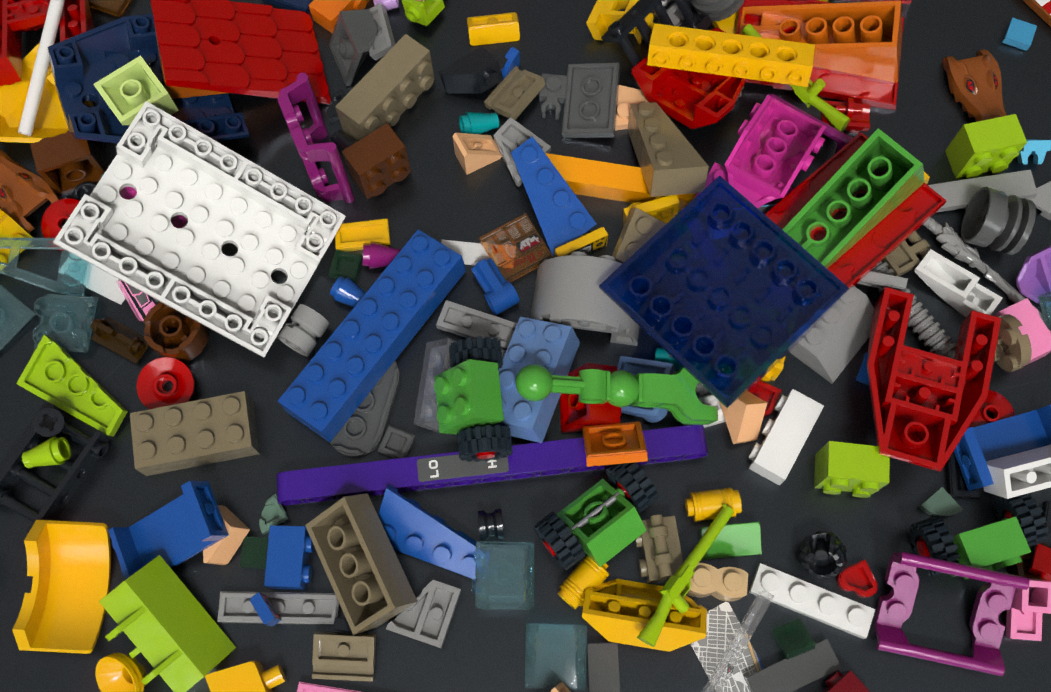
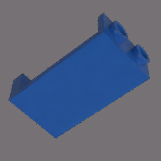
[954,405,1051,491]
[108,480,229,580]

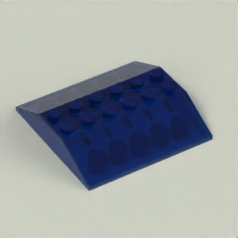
[599,175,849,408]

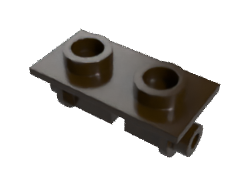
[90,316,149,364]

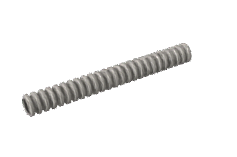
[871,261,957,359]

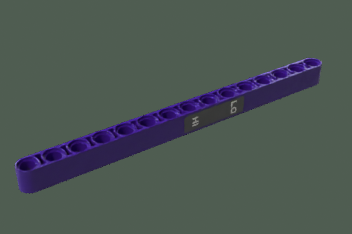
[276,425,708,505]

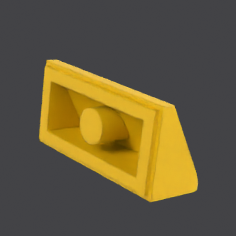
[467,12,520,46]

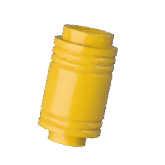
[685,487,742,522]
[557,555,609,610]

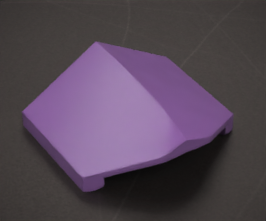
[1016,245,1051,307]

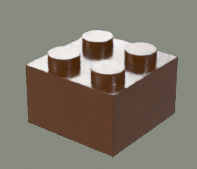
[342,123,411,200]
[30,131,107,196]

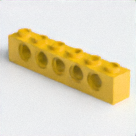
[647,23,815,87]

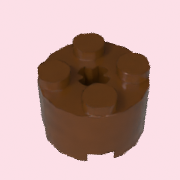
[143,302,209,364]

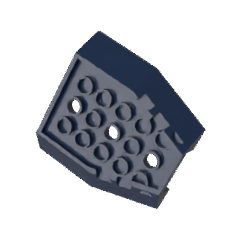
[48,14,249,143]

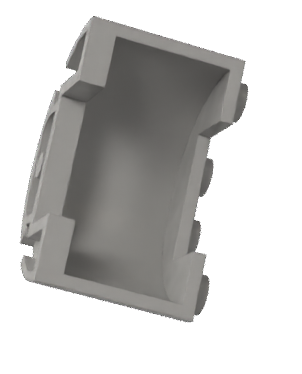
[530,251,645,346]

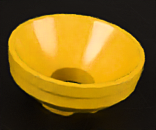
[95,653,146,692]

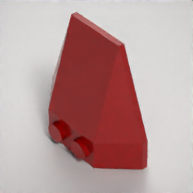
[632,28,747,129]

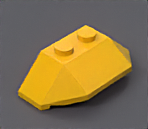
[582,579,707,652]

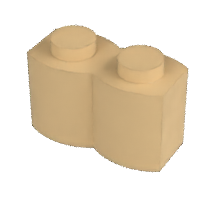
[682,563,748,601]

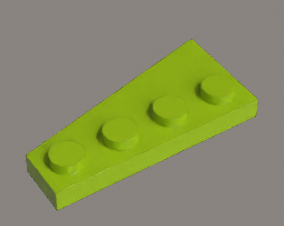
[16,334,128,437]

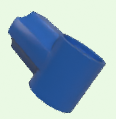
[471,258,520,315]

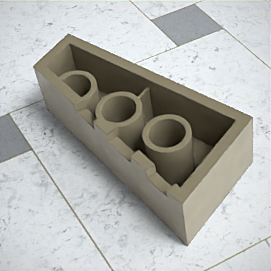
[628,102,709,197]

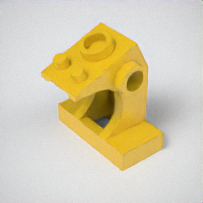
[586,0,655,44]

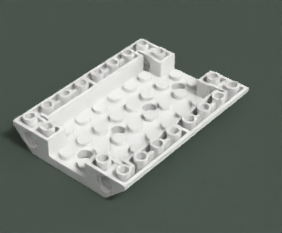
[53,101,346,358]

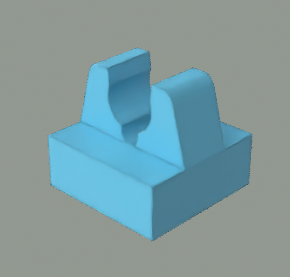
[1017,139,1051,164]

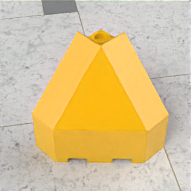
[0,42,95,143]

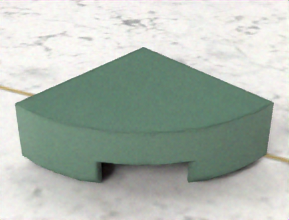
[918,487,963,517]
[259,494,290,535]

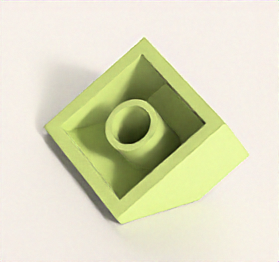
[93,55,179,126]

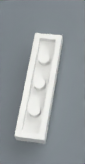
[749,563,875,639]

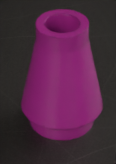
[363,242,401,269]

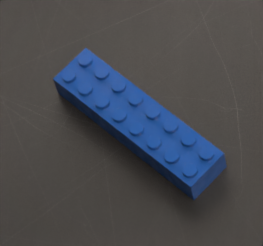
[278,229,466,443]

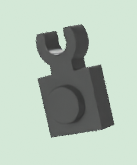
[539,73,567,119]

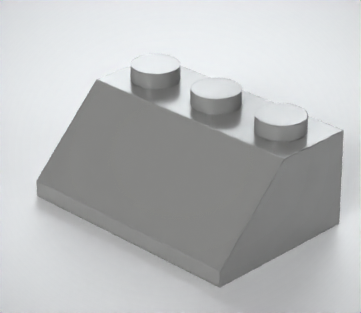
[788,286,874,384]

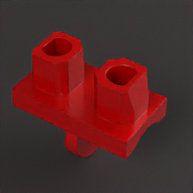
[820,98,870,134]

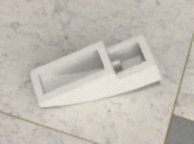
[914,249,1003,317]

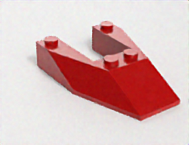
[0,0,94,86]
[867,287,1001,472]

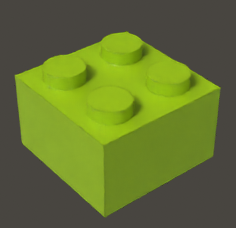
[945,114,1027,178]
[814,441,890,498]

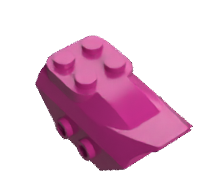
[725,95,827,210]

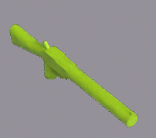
[742,24,850,132]
[637,503,734,647]

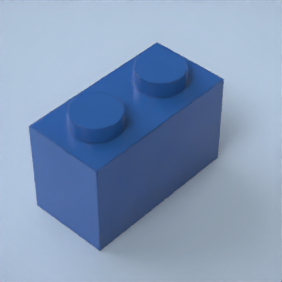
[264,525,314,590]

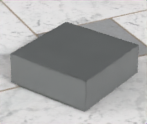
[377,425,416,459]

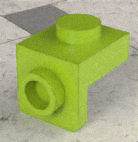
[402,0,445,26]

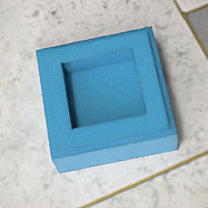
[1002,17,1037,51]

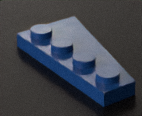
[511,136,597,257]
[378,484,492,582]

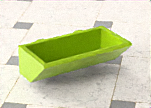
[99,555,236,692]

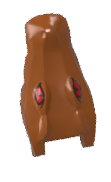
[942,49,1007,122]
[0,150,60,233]

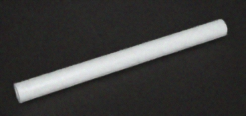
[18,0,65,136]

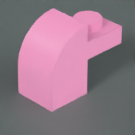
[1006,578,1051,641]

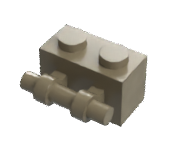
[634,515,683,584]

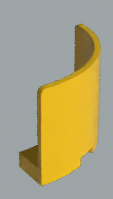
[12,520,111,654]

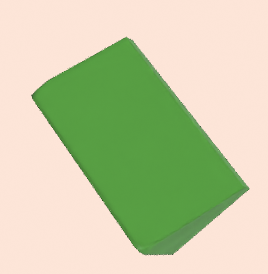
[698,522,762,560]

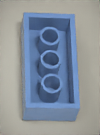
[491,317,580,443]

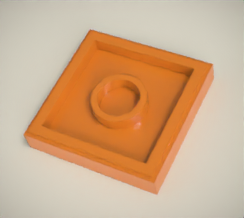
[582,422,648,467]

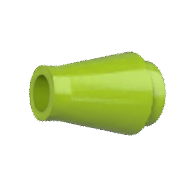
[22,436,71,468]

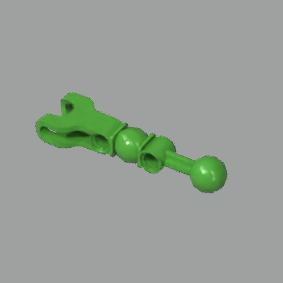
[515,362,718,425]

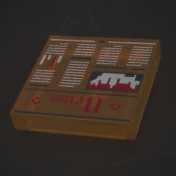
[479,213,553,282]

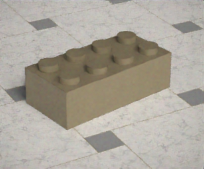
[335,34,435,141]
[130,391,260,476]
[305,493,418,635]

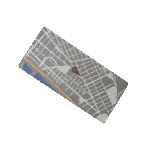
[691,602,764,692]

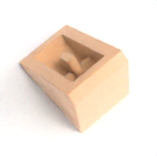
[452,133,502,175]
[716,387,767,444]
[203,505,250,565]

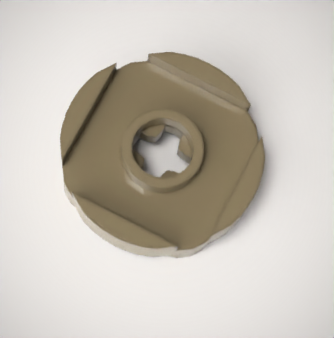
[994,314,1032,372]

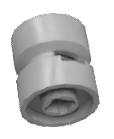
[277,304,330,357]

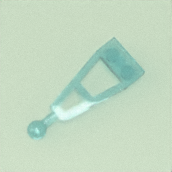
[0,237,90,297]

